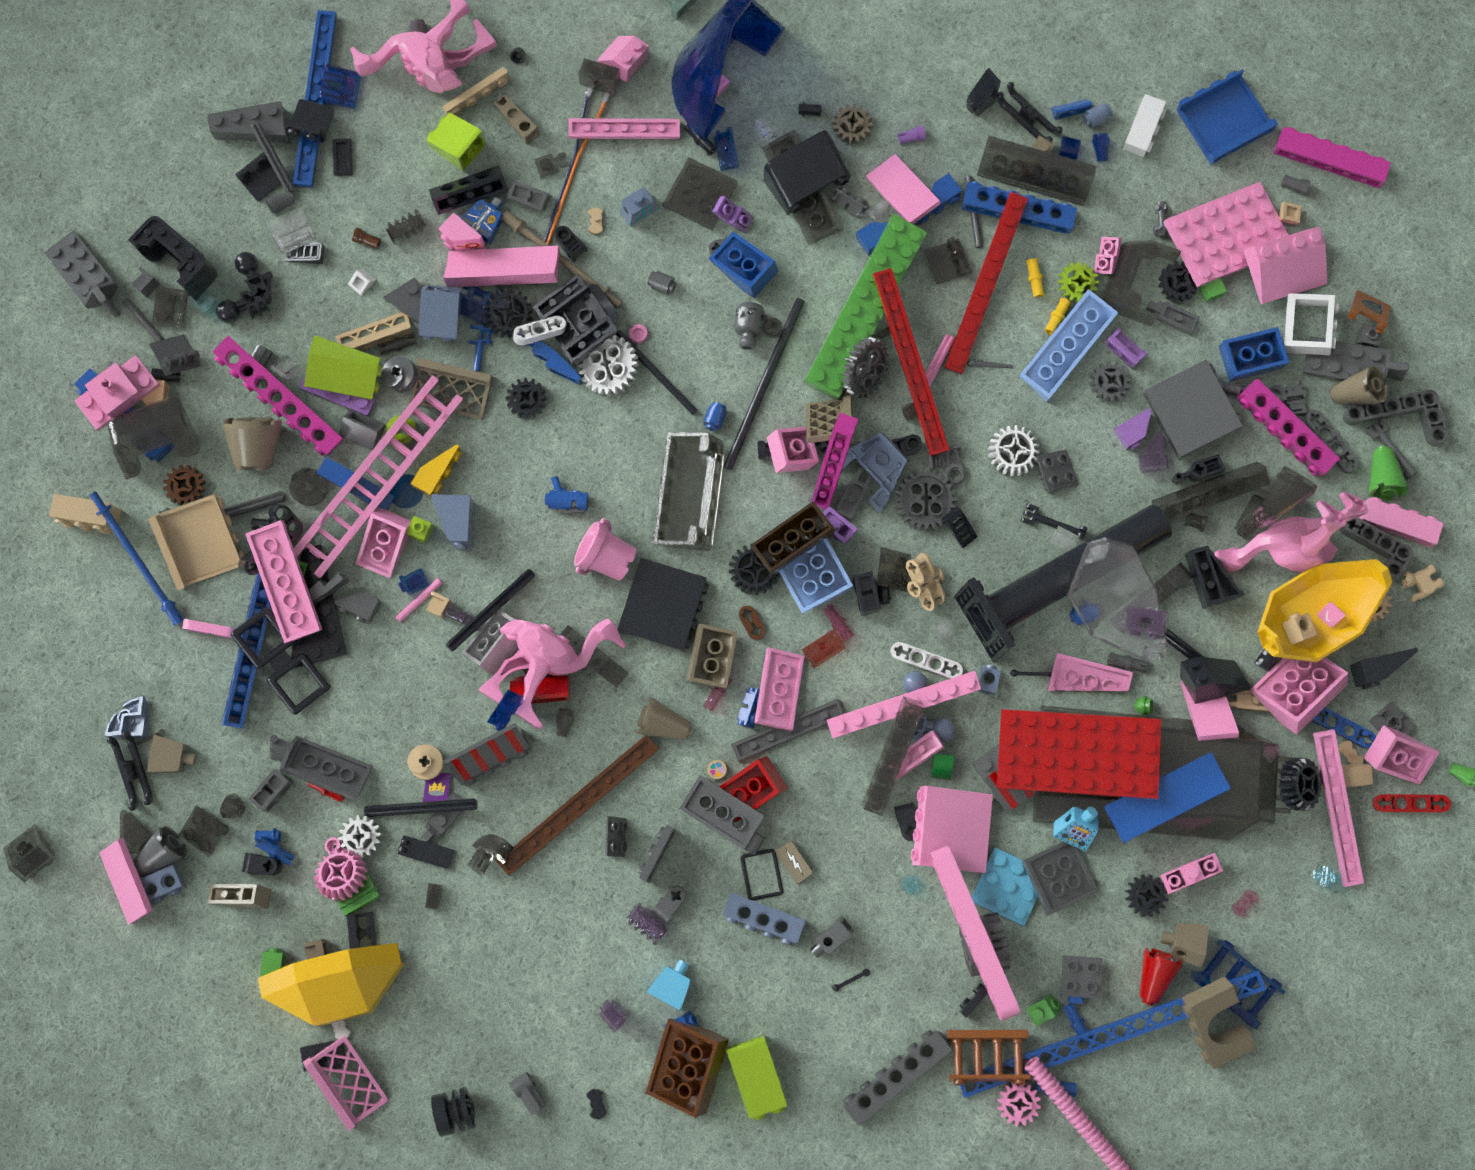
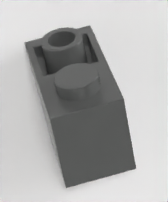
[334,591,382,623]

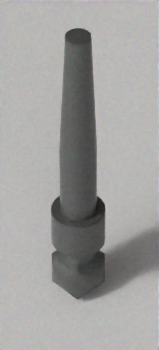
[968,359,1013,368]

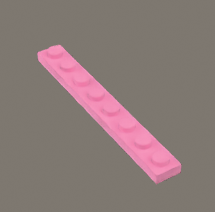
[827,671,981,739]
[1313,729,1364,887]

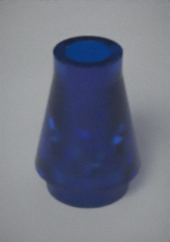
[1091,133,1110,162]

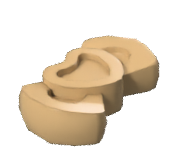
[587,207,604,235]
[1338,741,1364,765]

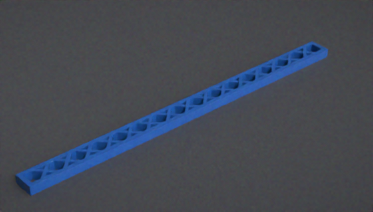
[960,970,1266,1098]

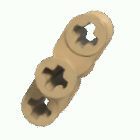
[906,553,946,611]

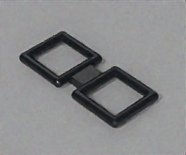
[230,607,330,715]

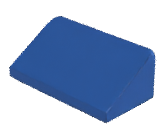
[1051,99,1092,120]

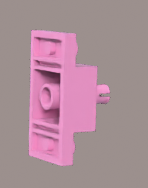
[74,355,160,431]

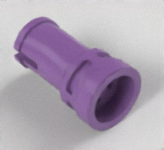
[897,125,926,145]

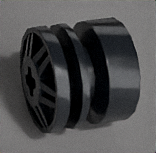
[431,1087,475,1137]

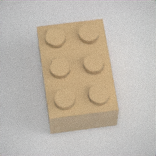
[49,494,122,535]

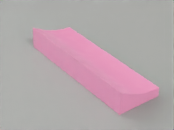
[443,246,560,287]

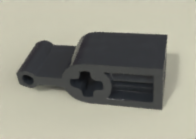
[1171,454,1225,484]

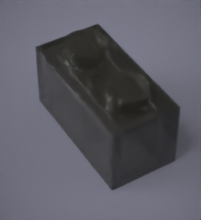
[425,883,442,909]

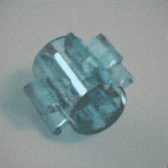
[1312,865,1339,888]

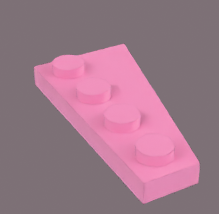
[1048,653,1133,691]

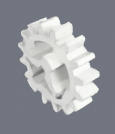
[338,815,382,858]

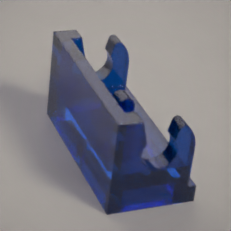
[714,127,738,171]

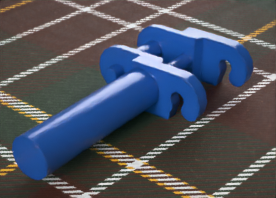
[468,325,494,372]

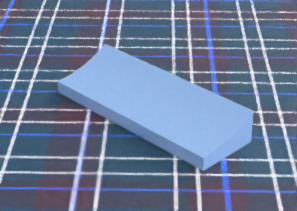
[1018,289,1118,402]

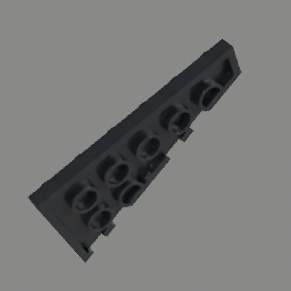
[291,544,348,669]

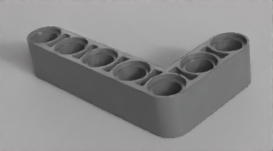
[1343,390,1448,446]

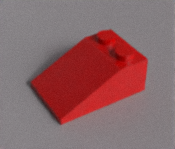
[719,756,788,822]

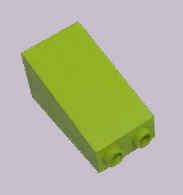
[304,335,382,399]
[726,1035,787,1121]

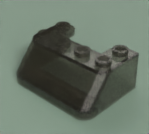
[108,397,201,480]

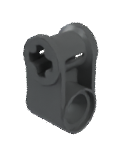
[651,886,686,924]

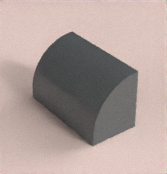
[339,409,385,450]

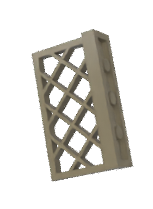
[409,358,494,420]
[806,392,855,444]

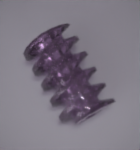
[627,903,669,946]

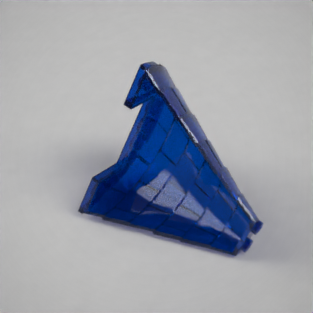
[672,0,785,140]

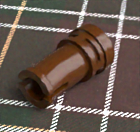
[352,227,381,250]

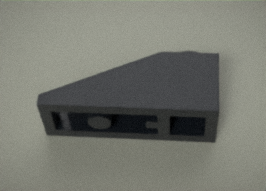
[966,68,1001,116]

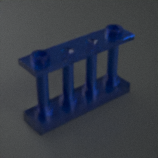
[1190,939,1286,1029]

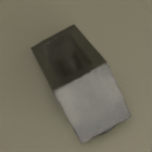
[120,810,153,854]

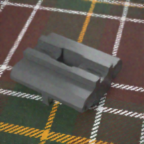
[1369,701,1415,735]

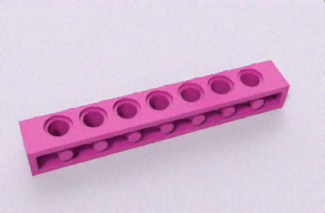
[213,336,344,457]

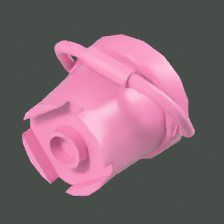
[574,518,636,581]

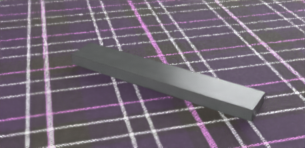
[731,699,844,762]

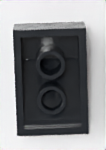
[1350,648,1418,690]
[1180,657,1251,704]

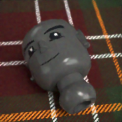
[733,302,767,350]

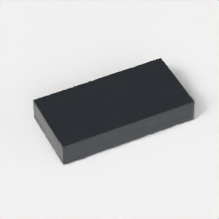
[332,138,353,176]

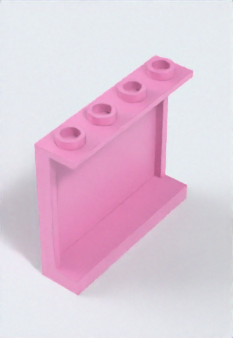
[911,786,993,873]

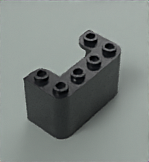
[128,216,217,301]

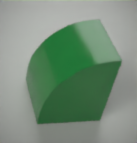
[931,754,954,780]

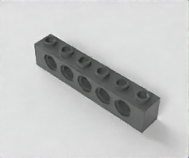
[843,1029,952,1126]

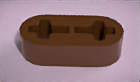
[739,606,765,641]

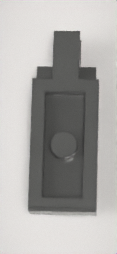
[1145,300,1200,335]
[421,792,463,842]

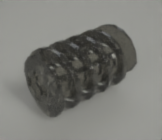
[385,209,427,246]

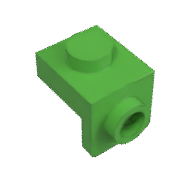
[1026,993,1061,1026]

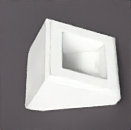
[348,268,376,296]

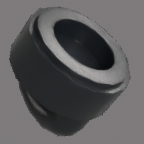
[757,440,771,460]

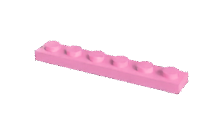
[568,118,680,139]

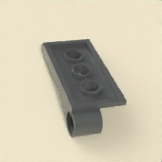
[679,775,765,855]

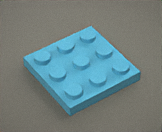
[971,847,1038,926]

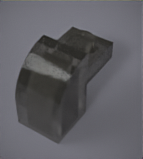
[467,834,514,876]

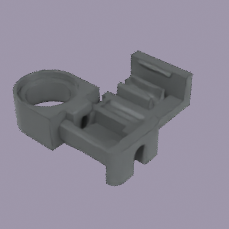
[1269,381,1307,416]
[928,445,965,485]

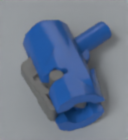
[545,476,588,514]

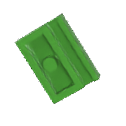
[337,872,380,917]

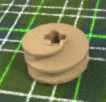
[407,744,444,780]

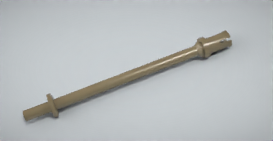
[501,210,622,308]

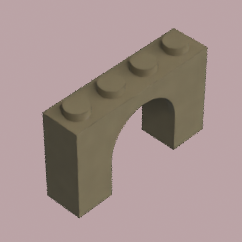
[1182,976,1256,1069]

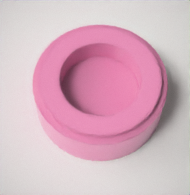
[629,324,648,344]

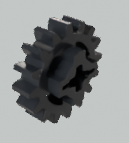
[1158,261,1199,303]
[505,378,547,419]
[1125,874,1169,917]

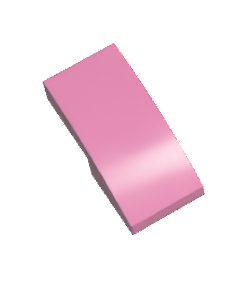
[1094,237,1122,274]

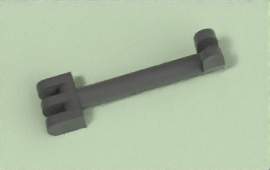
[1365,419,1417,480]

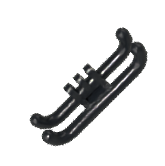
[997,82,1063,142]
[107,731,153,811]

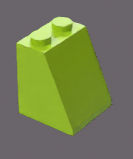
[426,112,486,172]

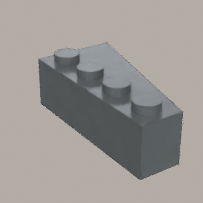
[207,101,290,143]

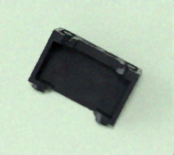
[764,130,850,215]

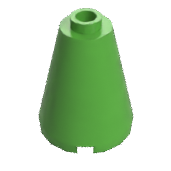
[1368,446,1409,501]

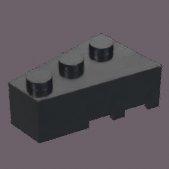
[1185,545,1244,609]

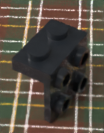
[283,99,334,143]

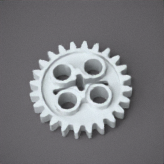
[578,335,639,396]

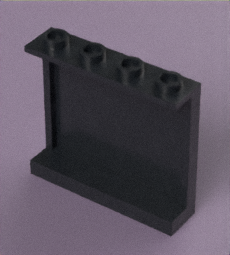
[617,557,709,653]

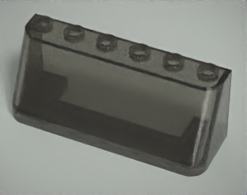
[653,432,725,551]
[1234,466,1318,539]

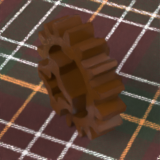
[163,465,206,506]

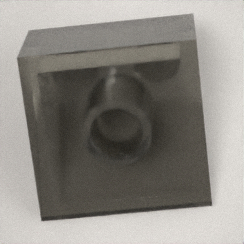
[3,824,56,883]

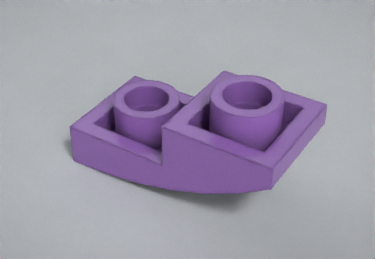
[712,196,754,233]

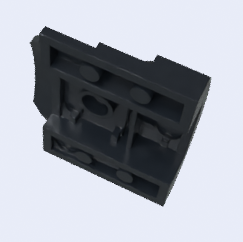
[533,274,619,366]

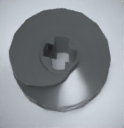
[382,356,418,392]

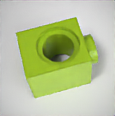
[406,516,435,544]

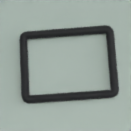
[740,849,783,901]

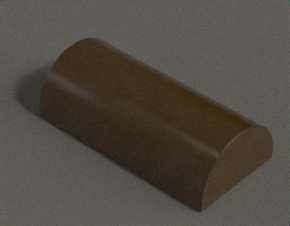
[750,501,836,576]

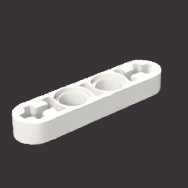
[890,642,963,679]

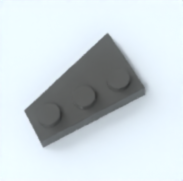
[383,277,422,325]

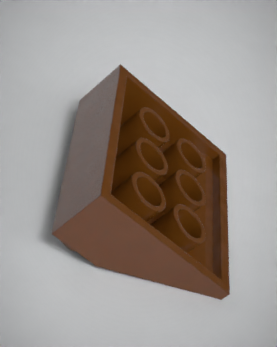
[646,1018,729,1118]

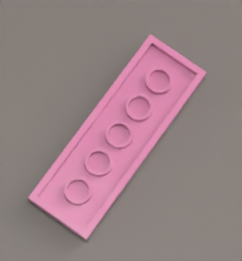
[246,520,322,643]

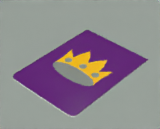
[423,773,451,802]

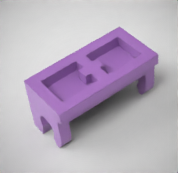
[1105,328,1147,369]

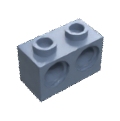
[140,864,186,905]

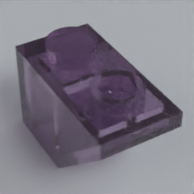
[1138,431,1168,474]

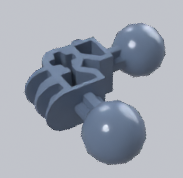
[892,671,956,743]

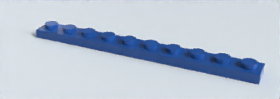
[293,10,337,188]

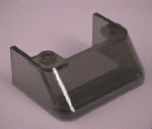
[1101,240,1181,327]

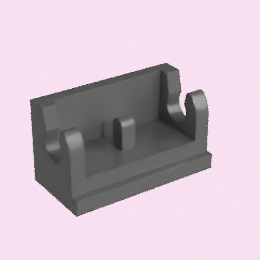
[507,180,551,211]

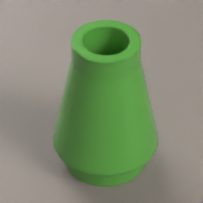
[1448,762,1475,787]

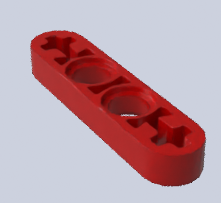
[1372,794,1451,813]

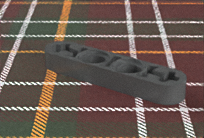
[1304,410,1359,473]

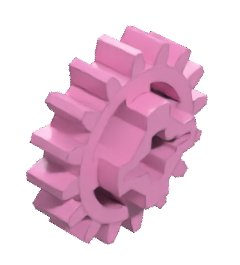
[997,1082,1041,1126]

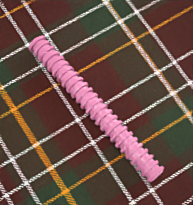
[1025,1057,1133,1170]

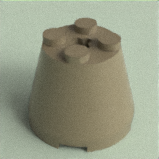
[223,417,282,470]

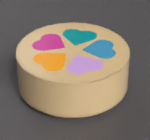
[707,760,727,780]

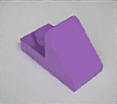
[823,506,858,544]

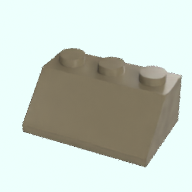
[686,623,738,689]

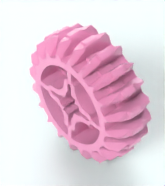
[314,848,368,901]

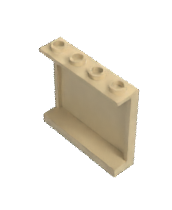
[148,493,245,590]

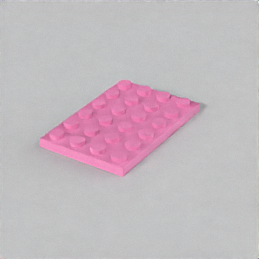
[1163,181,1288,288]

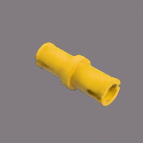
[1026,258,1045,298]
[1044,298,1071,335]

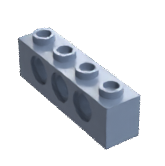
[723,893,805,945]

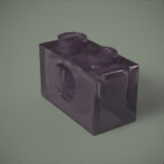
[1125,606,1170,639]

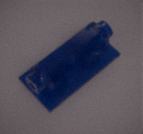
[487,690,523,731]

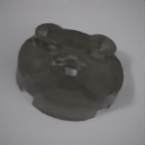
[289,468,328,506]

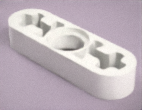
[513,316,566,345]

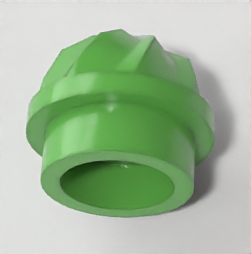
[1134,696,1153,715]

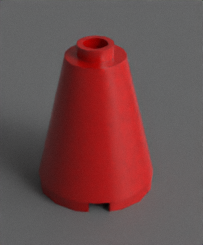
[1139,947,1183,1006]

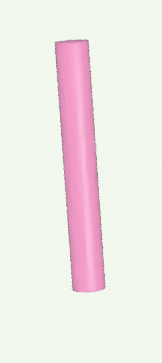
[395,578,443,623]

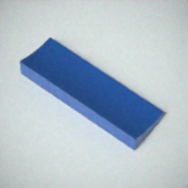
[1104,752,1231,843]

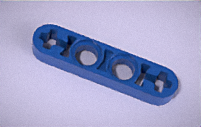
[1311,708,1376,749]

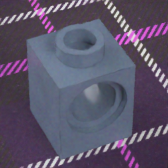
[978,664,1001,695]

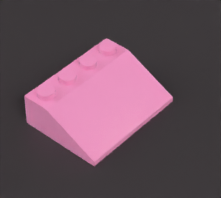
[1244,226,1327,304]
[1251,657,1349,735]

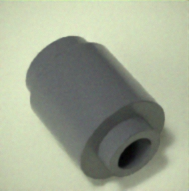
[647,271,676,295]

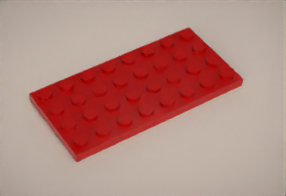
[997,709,1161,799]

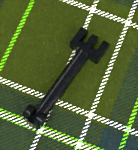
[1020,503,1088,539]

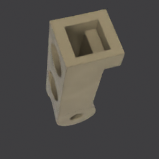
[493,95,540,144]

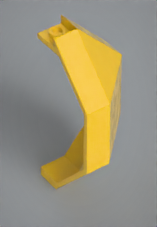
[1257,559,1393,662]
[258,943,405,1027]

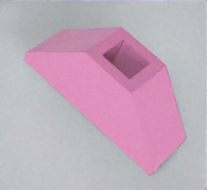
[1160,853,1223,894]

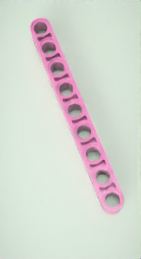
[929,846,1020,1021]

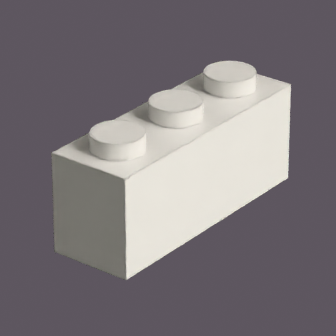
[1123,94,1167,157]

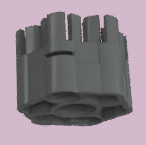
[959,912,1011,977]

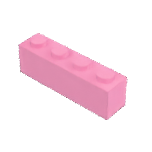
[1359,497,1444,547]

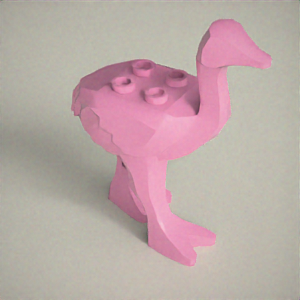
[350,0,497,93]
[1214,492,1369,573]
[478,619,626,730]

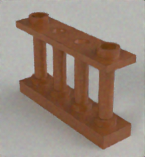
[947,1030,1031,1085]

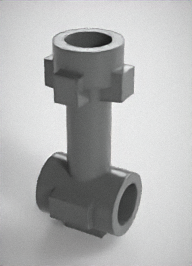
[1153,201,1169,237]

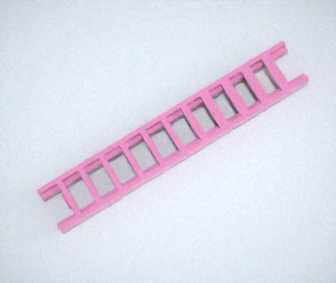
[294,375,463,579]

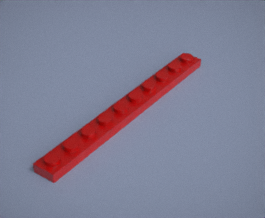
[944,192,1028,375]
[872,268,949,456]

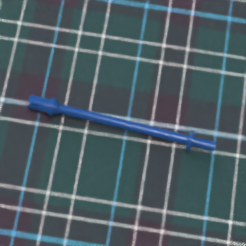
[89,491,184,626]

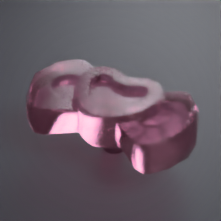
[1231,889,1258,917]

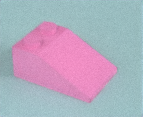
[356,507,411,578]
[1364,725,1440,785]

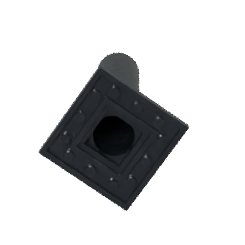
[954,504,1172,662]

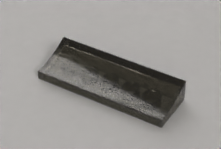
[762,130,844,245]
[977,135,1097,206]

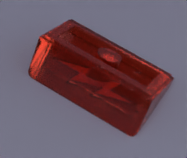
[802,629,846,669]

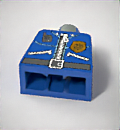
[461,197,504,244]

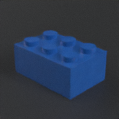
[1219,327,1289,382]

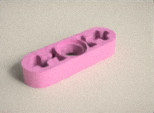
[182,619,235,639]

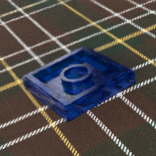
[318,64,361,109]

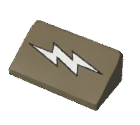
[775,840,813,884]

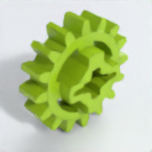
[1057,261,1099,303]

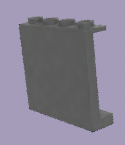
[1143,360,1243,460]

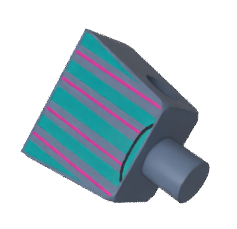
[620,187,659,227]

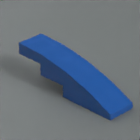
[519,334,582,385]
[316,457,395,511]

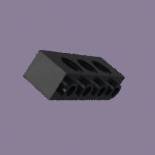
[429,165,508,215]

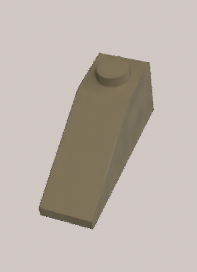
[207,884,272,909]

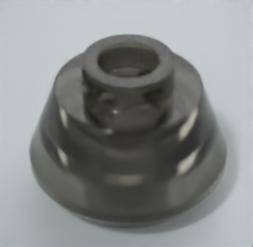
[220,793,245,819]

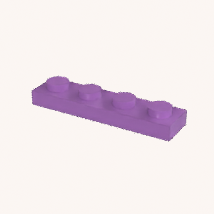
[299,373,376,417]

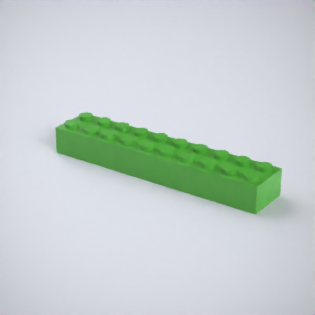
[803,214,927,400]

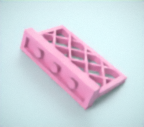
[303,1035,388,1131]

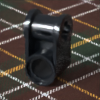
[555,226,588,262]
[891,434,922,457]
[894,802,917,841]
[242,853,282,875]

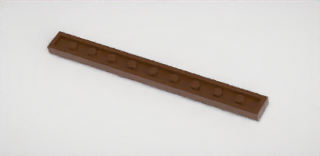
[496,735,659,876]

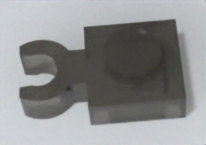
[534,153,569,178]

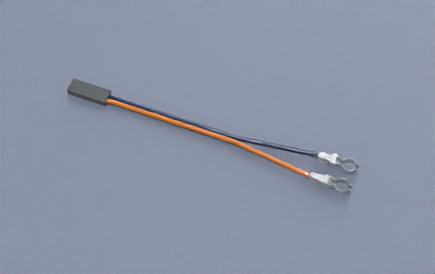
[532,68,618,286]

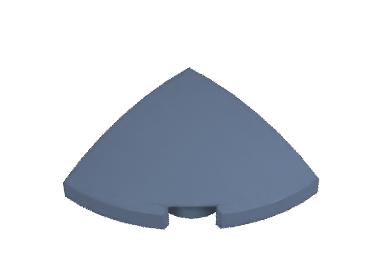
[105,696,148,739]

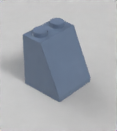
[418,285,463,341]
[431,494,475,551]

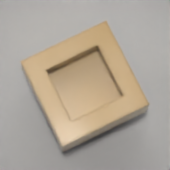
[1279,202,1301,225]

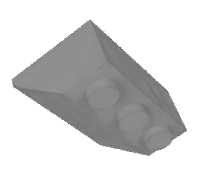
[462,609,518,676]

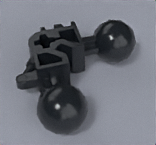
[216,251,273,323]

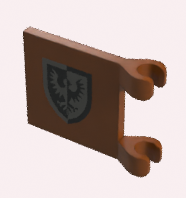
[1347,290,1391,334]

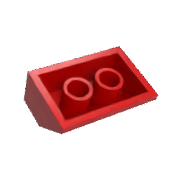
[509,675,571,706]

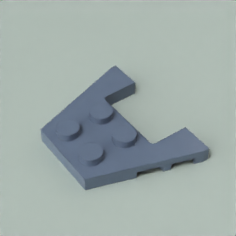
[842,432,909,513]

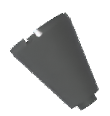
[133,826,187,878]

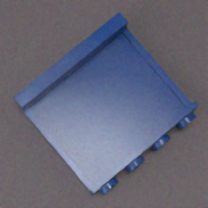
[1176,69,1278,165]

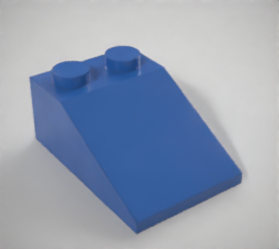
[709,232,778,298]

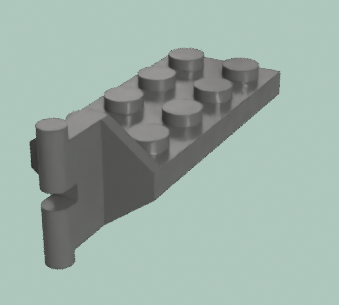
[44,230,120,318]
[1303,336,1410,385]
[270,735,372,801]

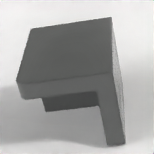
[132,266,159,298]

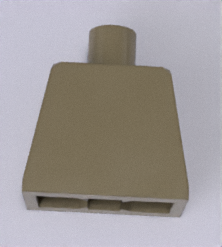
[147,735,197,773]
[1161,923,1209,967]

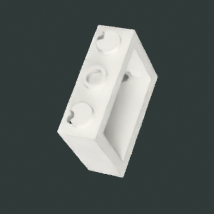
[1284,293,1338,355]

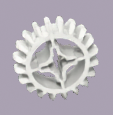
[988,425,1040,476]

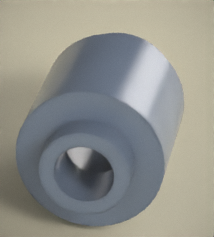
[1083,103,1113,128]

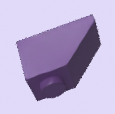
[1114,408,1151,450]

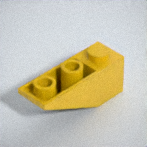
[411,444,462,497]

